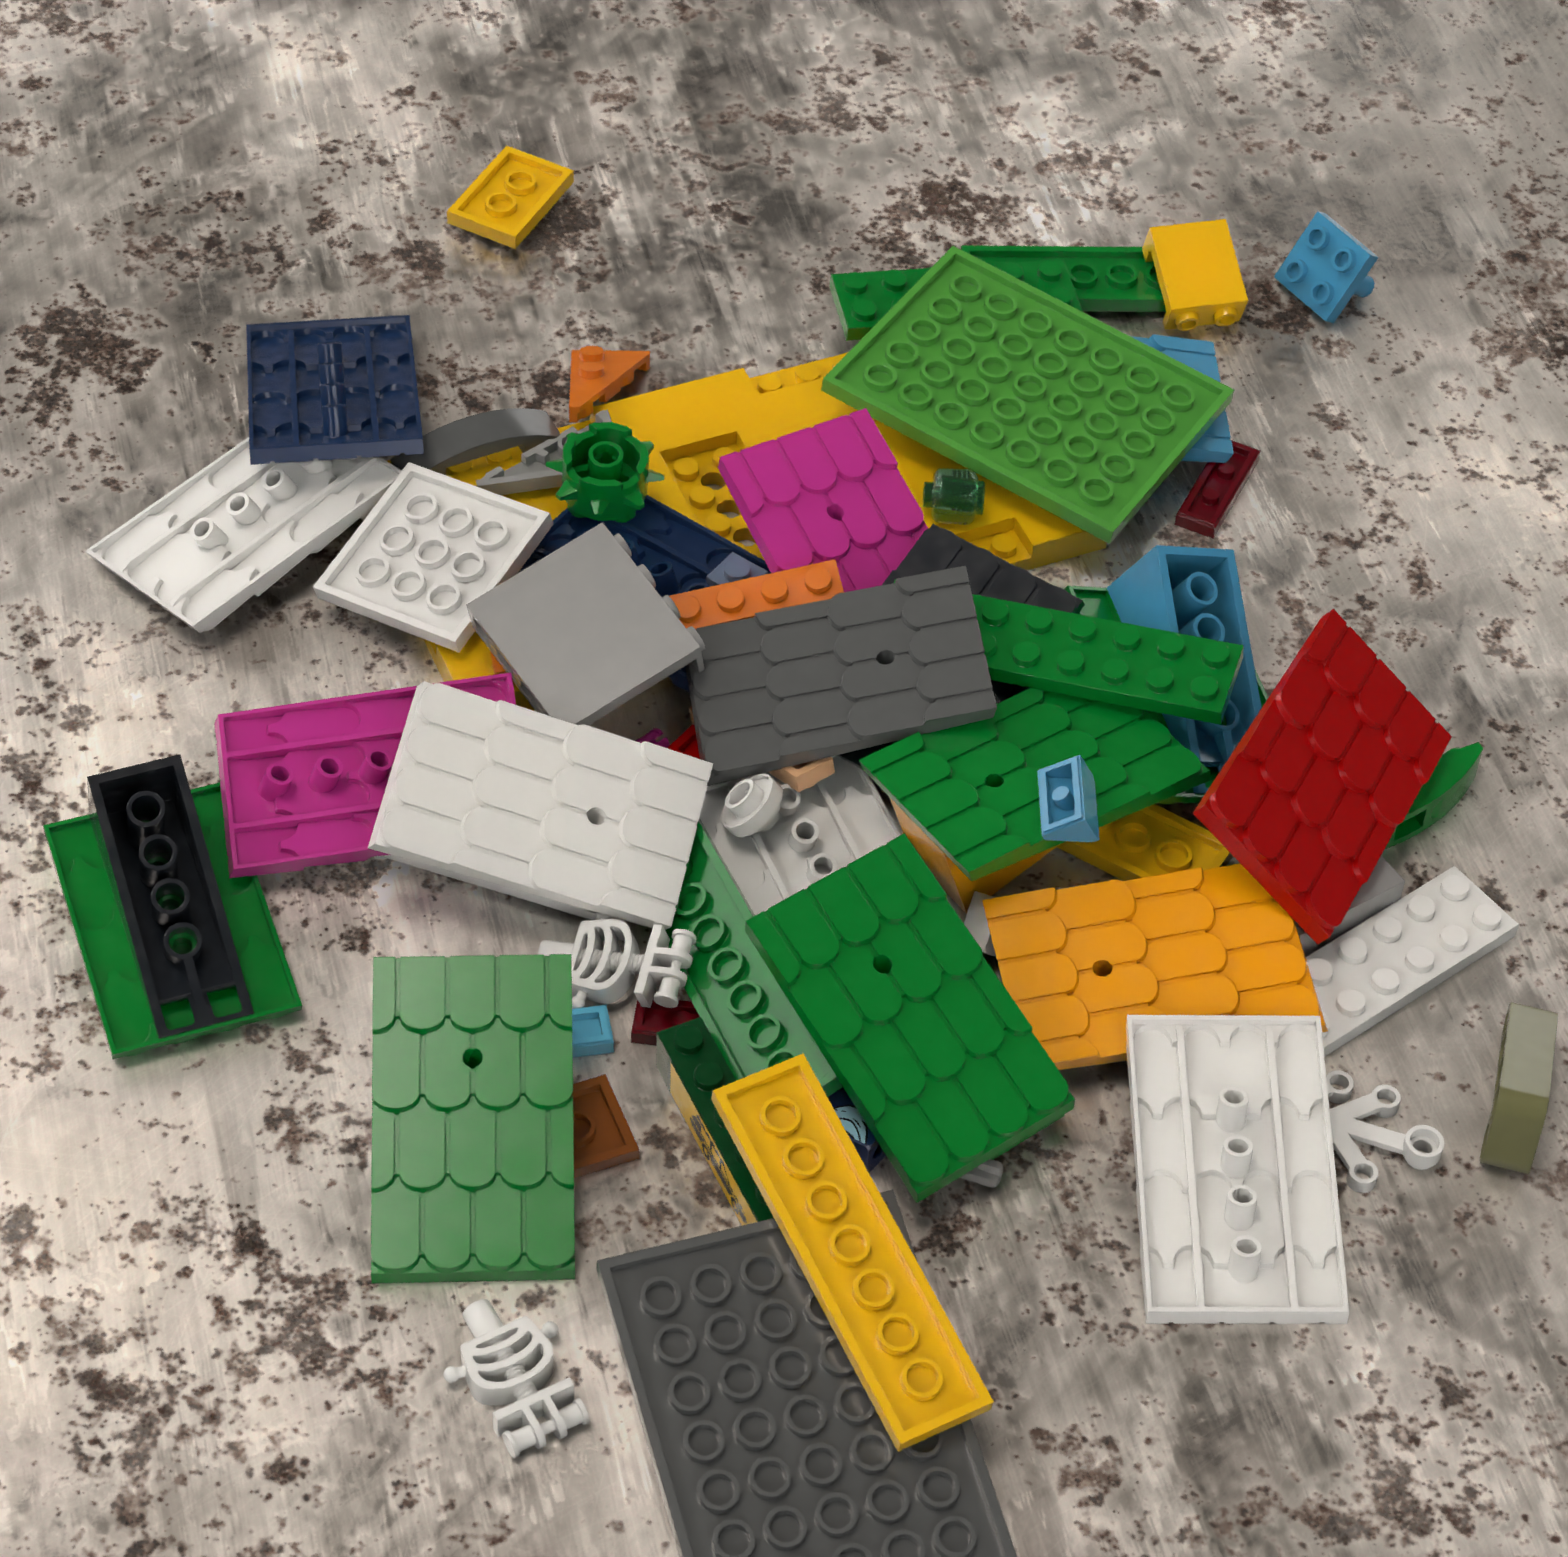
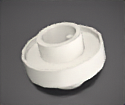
[721,773,783,837]

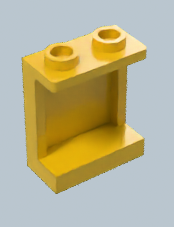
[1142,219,1248,331]

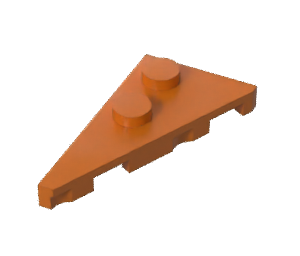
[569,346,650,423]

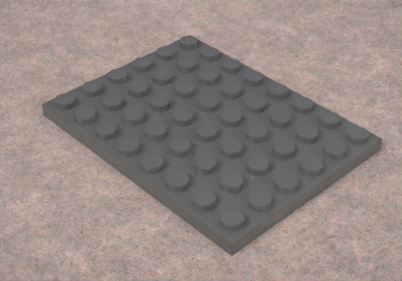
[596,1190,1017,1557]

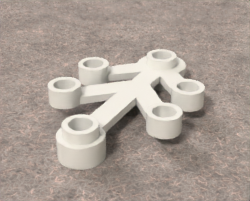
[1326,1070,1444,1193]

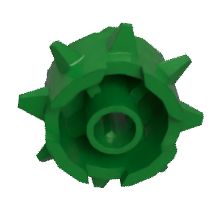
[546,422,665,523]

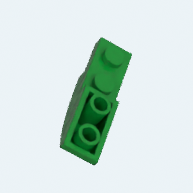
[1384,742,1483,850]

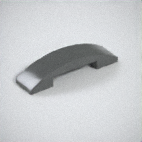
[390,408,561,475]

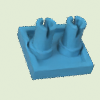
[1274,211,1379,323]

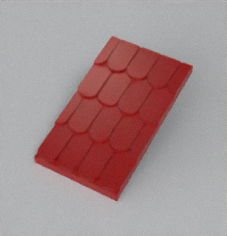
[1193,609,1452,945]

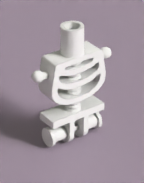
[538,913,697,1009]
[444,1299,590,1458]

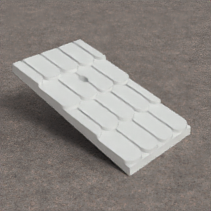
[85,437,402,633]
[368,681,713,930]
[700,756,901,915]
[1126,1015,1349,1324]

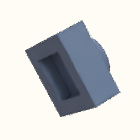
[706,552,768,587]

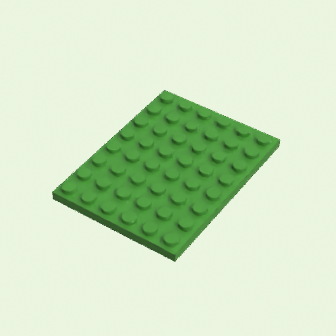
[821,246,1234,544]

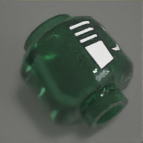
[922,468,985,525]

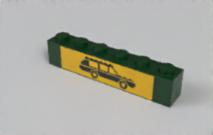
[656,1017,774,1226]

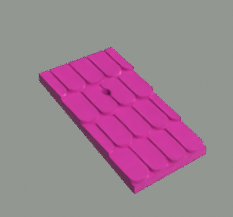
[718,408,929,592]
[214,672,516,878]

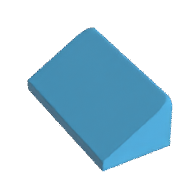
[1037,755,1099,842]

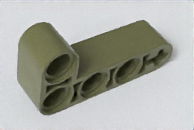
[1480,1002,1558,1174]

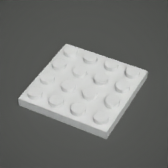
[313,462,553,653]

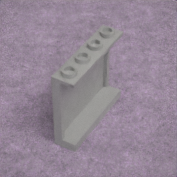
[466,522,705,726]

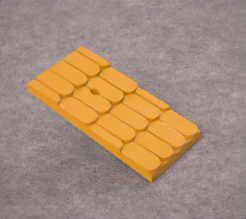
[982,863,1328,1070]

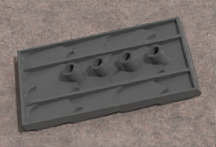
[685,566,997,786]

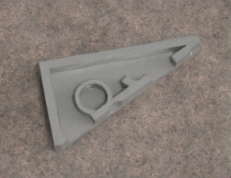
[476,410,612,495]

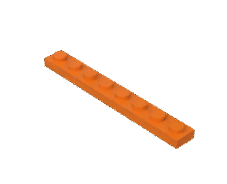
[490,559,844,675]

